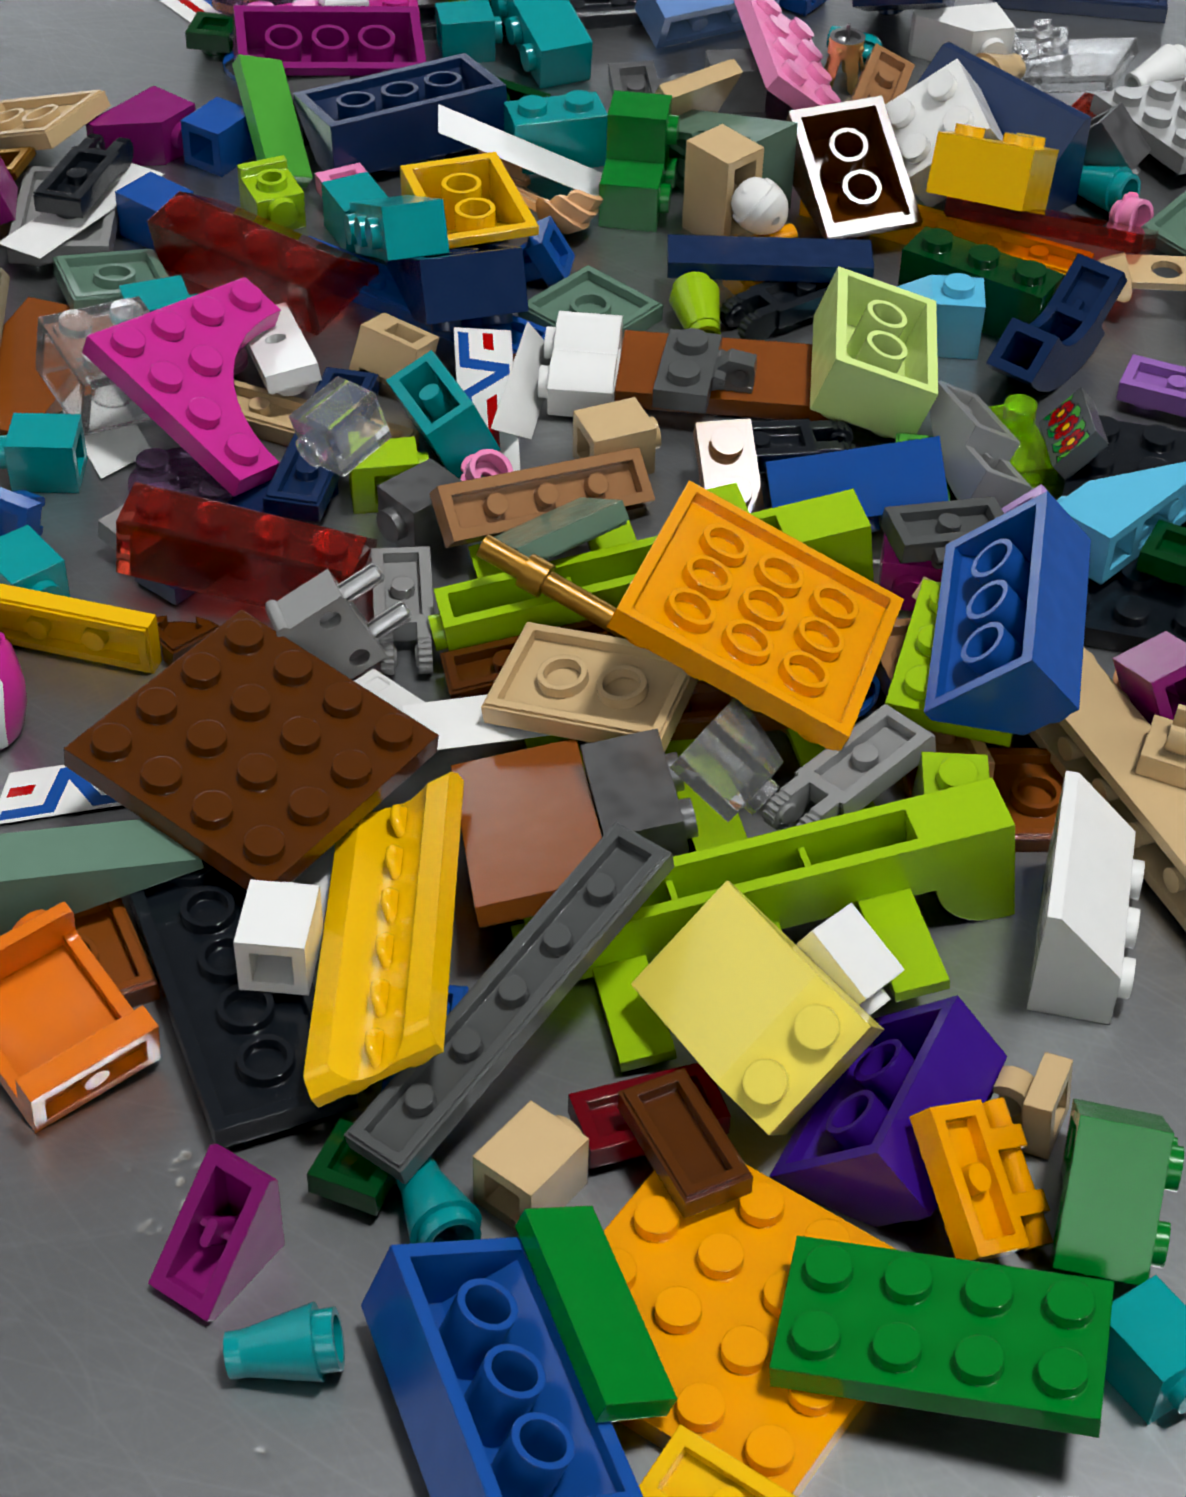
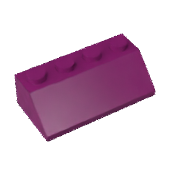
[233,5,426,79]

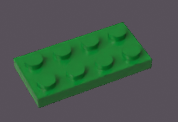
[769,1235,1114,1438]

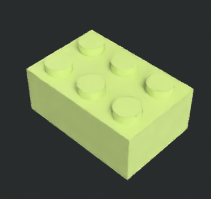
[810,266,938,438]

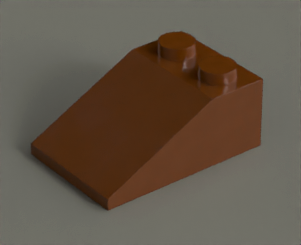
[786,96,923,239]

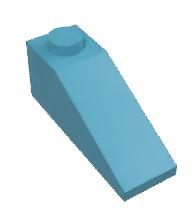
[897,273,986,360]
[1056,461,1186,585]

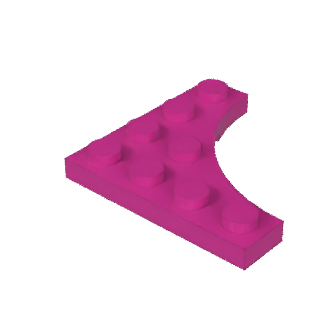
[82,277,281,497]

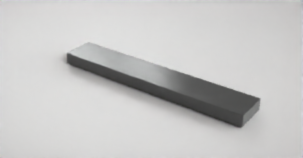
[344,822,674,1185]

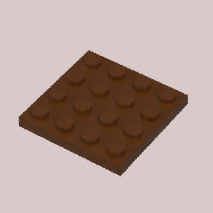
[64,609,439,890]

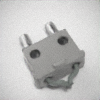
[265,563,412,679]

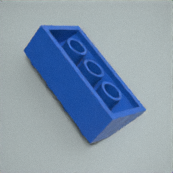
[924,491,1091,735]
[361,1237,643,1497]

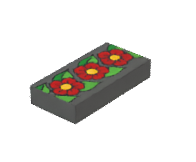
[1039,388,1109,479]

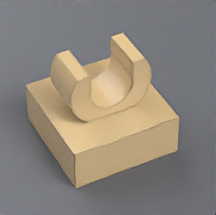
[1135,704,1186,790]
[993,1052,1073,1160]

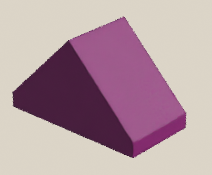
[148,1144,285,1322]

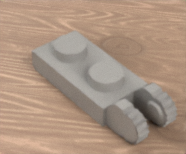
[371,546,434,675]
[762,704,936,831]

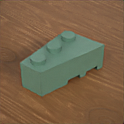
[669,109,798,210]

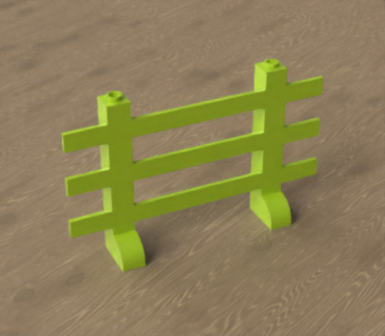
[428,482,1015,1072]

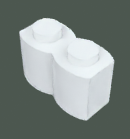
[538,311,623,417]

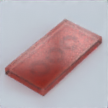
[943,197,1159,255]

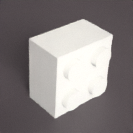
[885,58,1003,208]

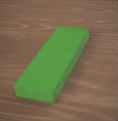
[232,54,313,188]

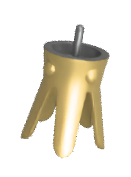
[824,23,866,95]

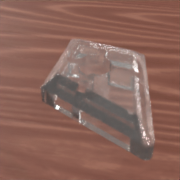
[1012,18,1069,64]

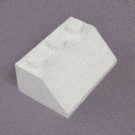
[1026,770,1145,1025]

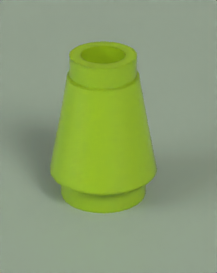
[669,272,721,334]

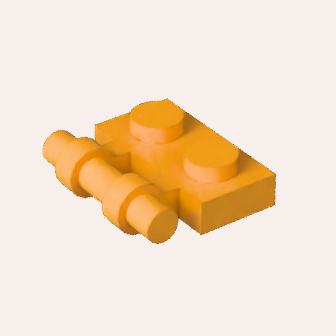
[909,1097,1053,1261]

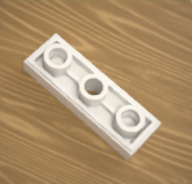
[246,302,322,396]

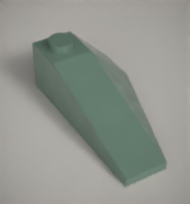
[0,819,203,936]

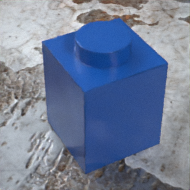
[180,97,255,177]
[115,171,198,255]

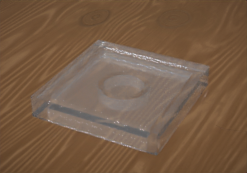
[1023,37,1138,93]

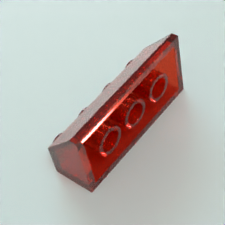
[147,191,380,336]
[116,482,377,608]

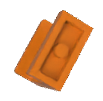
[0,902,161,1133]

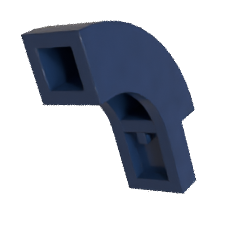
[986,253,1127,392]

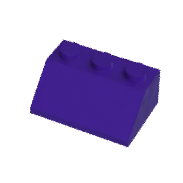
[769,995,1008,1227]

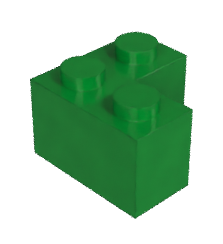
[598,90,680,232]
[1050,1098,1184,1286]

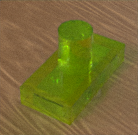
[988,394,1058,488]

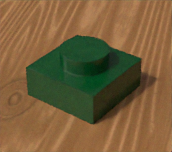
[185,11,234,55]
[1136,519,1186,587]
[307,1118,396,1216]

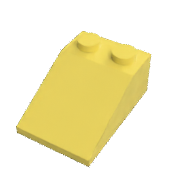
[631,880,884,1135]

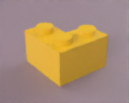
[926,123,1059,212]

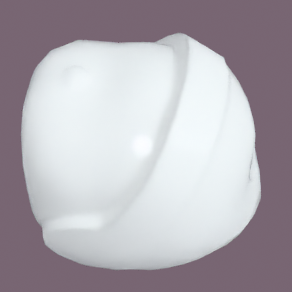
[731,177,788,235]

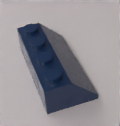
[917,42,1092,222]
[293,53,507,173]

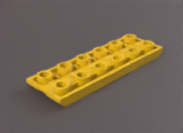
[303,772,464,1108]

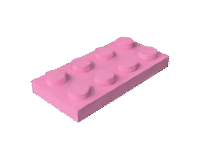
[734,0,841,110]

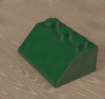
[898,226,1065,339]

